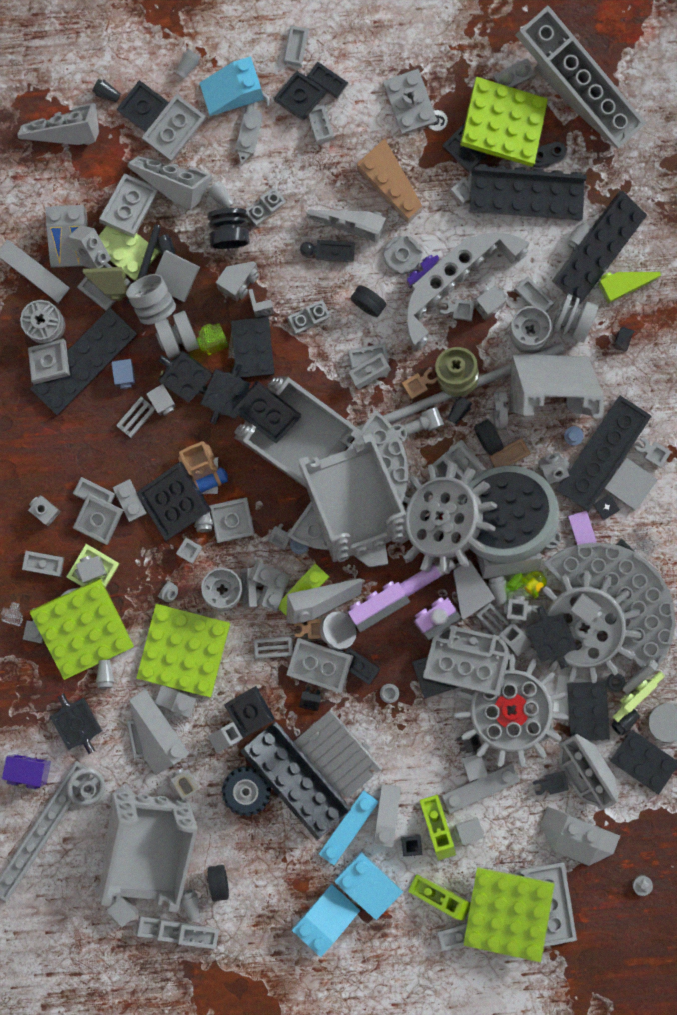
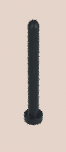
[126,224,161,305]

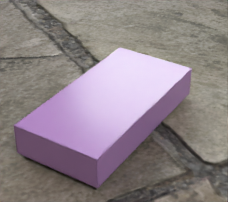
[568,510,597,545]

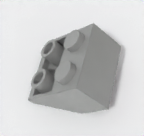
[216,261,259,302]

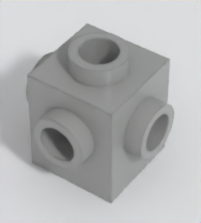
[538,452,570,485]
[504,595,532,624]

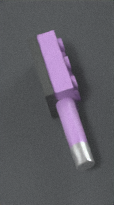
[348,558,456,632]
[414,597,461,640]

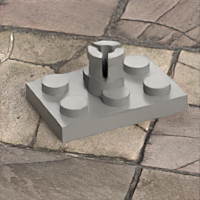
[383,69,437,135]

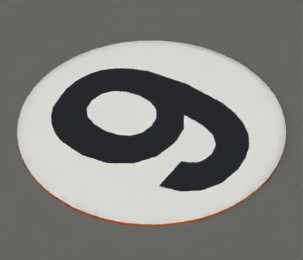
[429,110,447,131]

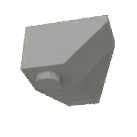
[17,103,99,145]
[128,156,212,209]
[307,210,386,243]
[129,689,189,775]

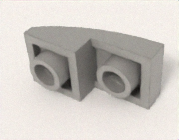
[246,187,286,227]
[286,300,331,335]

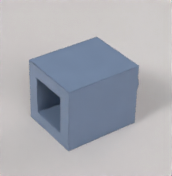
[112,359,136,389]

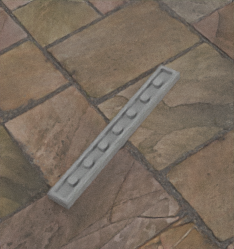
[0,761,91,902]

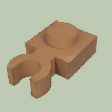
[402,369,437,400]
[294,619,323,640]

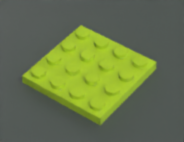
[460,77,548,167]
[30,578,134,680]
[136,604,231,698]
[463,867,555,962]

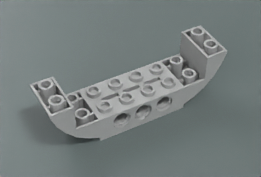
[406,233,529,351]

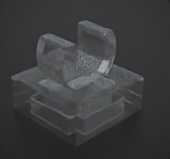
[1,602,23,626]

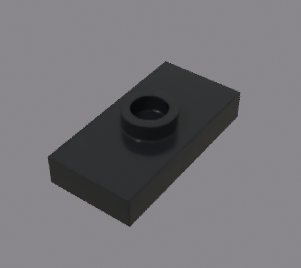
[307,61,348,99]

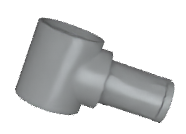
[404,407,444,435]

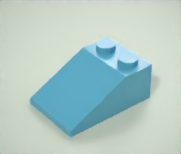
[199,56,264,116]
[334,850,403,920]
[292,884,360,957]

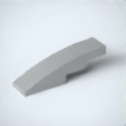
[0,239,70,303]
[136,915,219,949]

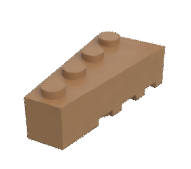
[357,138,422,224]

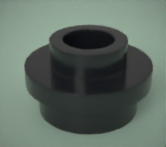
[606,673,625,692]

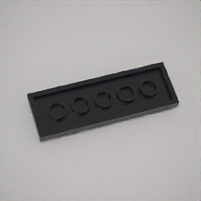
[552,191,647,305]
[30,308,138,416]
[556,395,652,512]

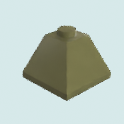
[83,267,127,301]

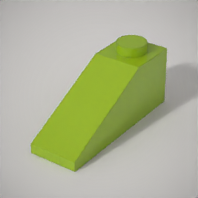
[598,272,661,304]
[278,564,329,616]
[420,794,456,861]
[408,874,471,921]

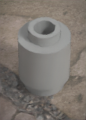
[567,222,592,250]

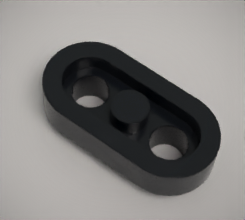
[533,142,567,168]

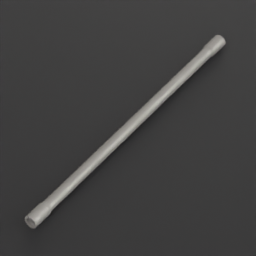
[357,342,565,430]

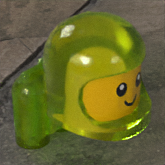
[507,570,547,599]

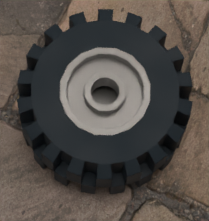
[221,766,271,817]

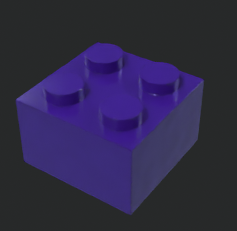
[2,754,51,789]

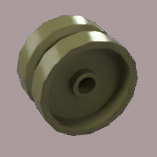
[435,347,479,397]

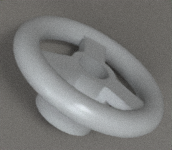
[67,768,105,806]

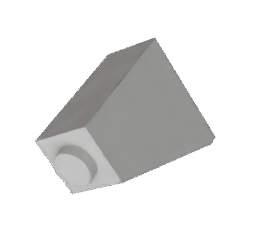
[453,560,495,620]

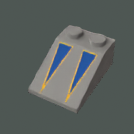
[46,205,87,268]

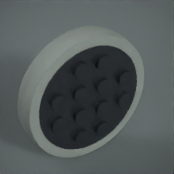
[459,466,559,563]

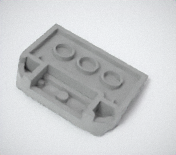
[423,625,510,696]
[512,862,577,947]

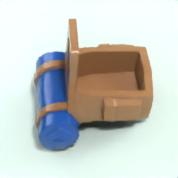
[178,441,228,493]

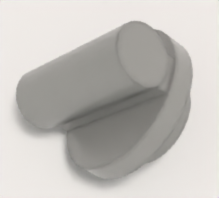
[158,581,178,602]

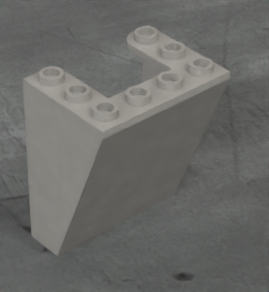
[509,354,604,418]
[234,376,362,488]
[298,433,406,562]
[99,792,198,912]

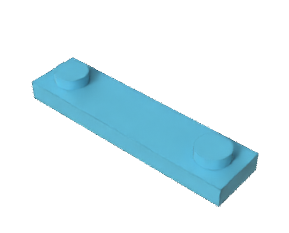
[319,790,379,865]

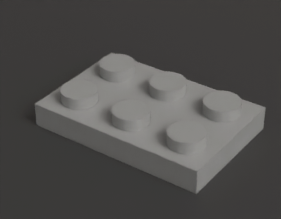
[142,94,207,162]
[99,173,158,238]
[287,638,353,693]

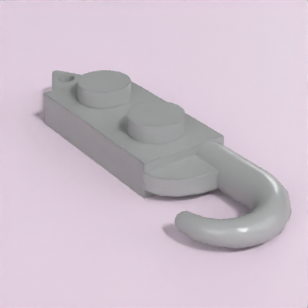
[235,92,270,164]

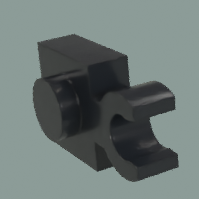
[532,771,569,795]

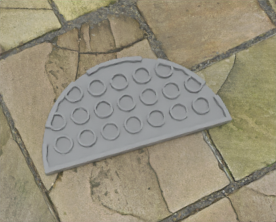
[287,410,408,550]
[544,542,675,676]

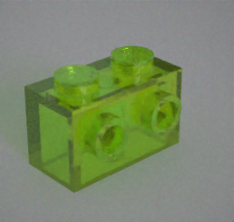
[197,323,229,355]

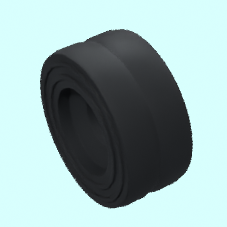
[350,285,386,317]
[474,419,504,456]
[207,865,229,902]

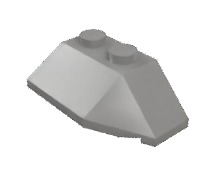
[559,734,619,810]
[541,806,620,866]

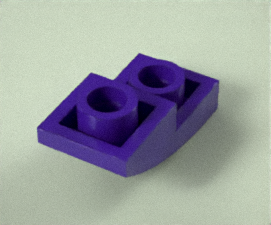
[406,255,439,289]

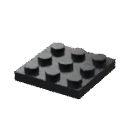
[136,462,212,541]

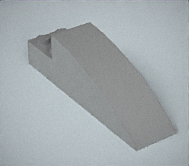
[515,6,646,149]

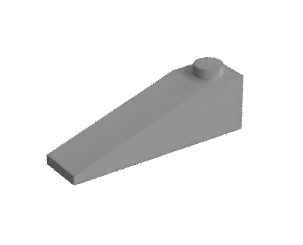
[286,578,362,624]

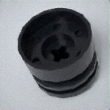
[207,208,250,249]

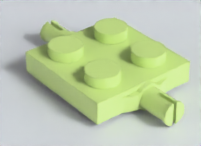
[612,671,665,722]

